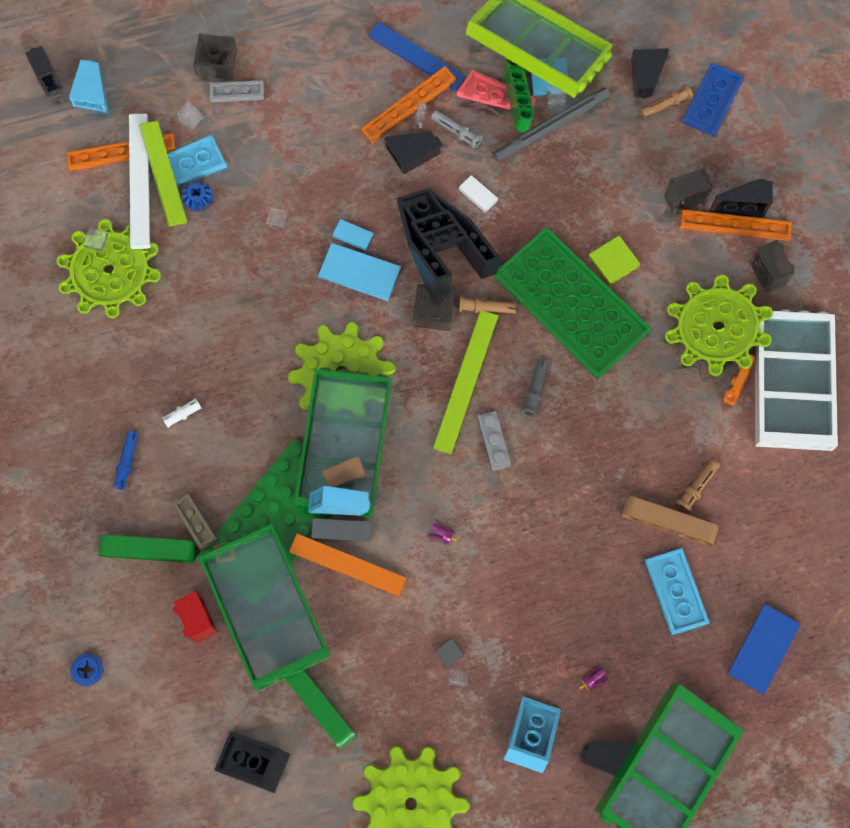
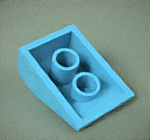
[503,696,561,773]

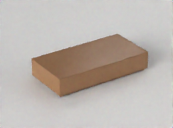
[322,456,366,488]

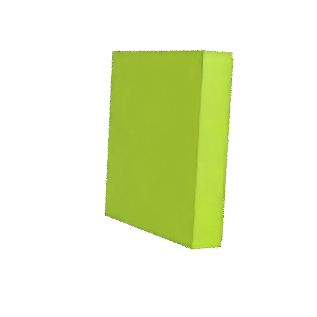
[588,236,641,286]

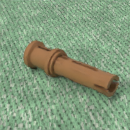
[639,84,693,119]
[459,295,516,314]
[675,459,720,513]

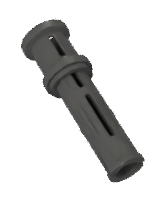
[521,359,549,417]

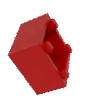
[173,591,218,643]

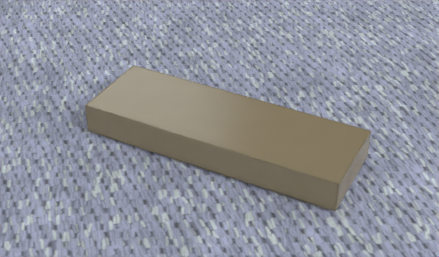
[173,493,219,551]

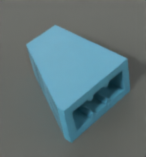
[69,60,109,113]
[308,486,370,516]

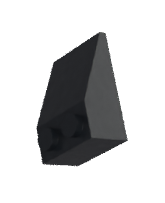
[709,179,773,217]
[214,731,290,794]

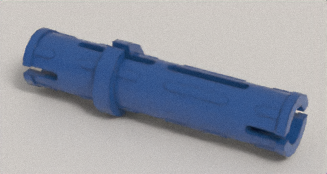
[113,431,139,490]

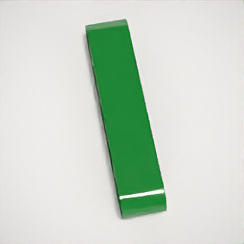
[503,59,534,132]
[98,535,196,563]
[285,659,356,750]

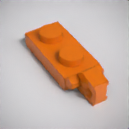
[724,354,755,406]

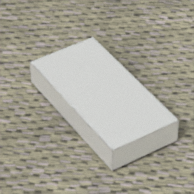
[459,175,498,213]

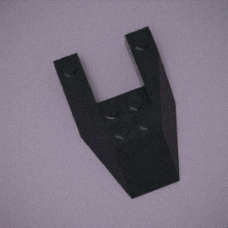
[397,188,501,296]

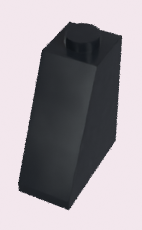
[25,46,63,96]
[631,48,669,98]
[384,132,442,175]
[580,740,637,782]

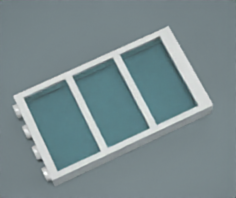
[755,310,838,451]

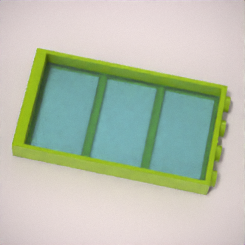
[466,0,613,98]

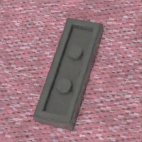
[311,518,371,542]

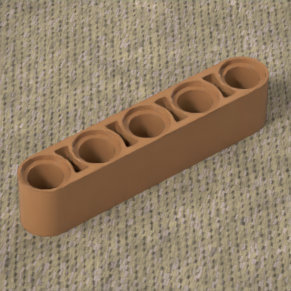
[621,496,719,546]

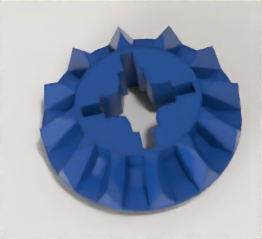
[71,653,104,686]

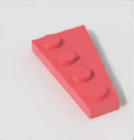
[457,70,537,110]

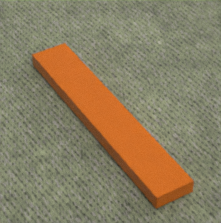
[361,66,457,144]
[66,133,177,171]
[680,209,792,241]
[289,534,407,597]

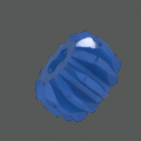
[182,180,213,212]

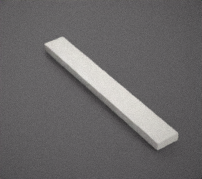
[129,113,150,249]

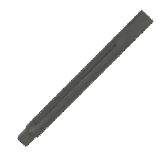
[492,87,611,162]

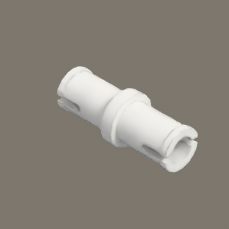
[162,398,201,428]

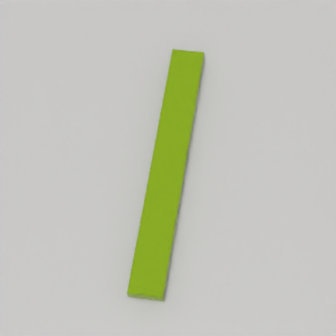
[433,311,499,455]

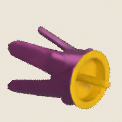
[427,519,457,545]
[580,663,610,692]

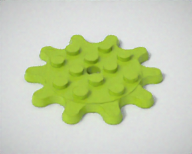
[56,219,161,319]
[665,275,773,376]
[287,322,396,424]
[352,745,470,828]

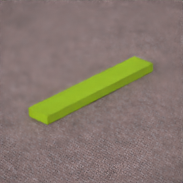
[139,121,187,227]

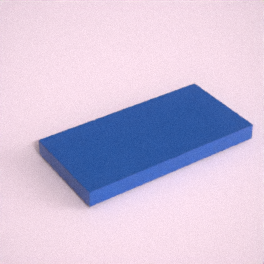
[682,63,744,137]
[727,604,800,695]

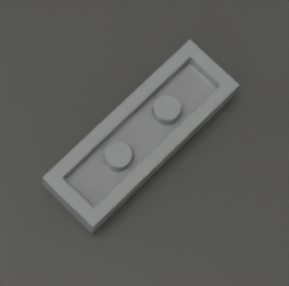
[210,80,265,102]
[477,411,511,471]

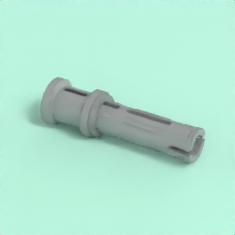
[431,109,483,149]

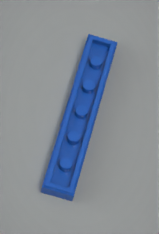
[369,22,466,92]

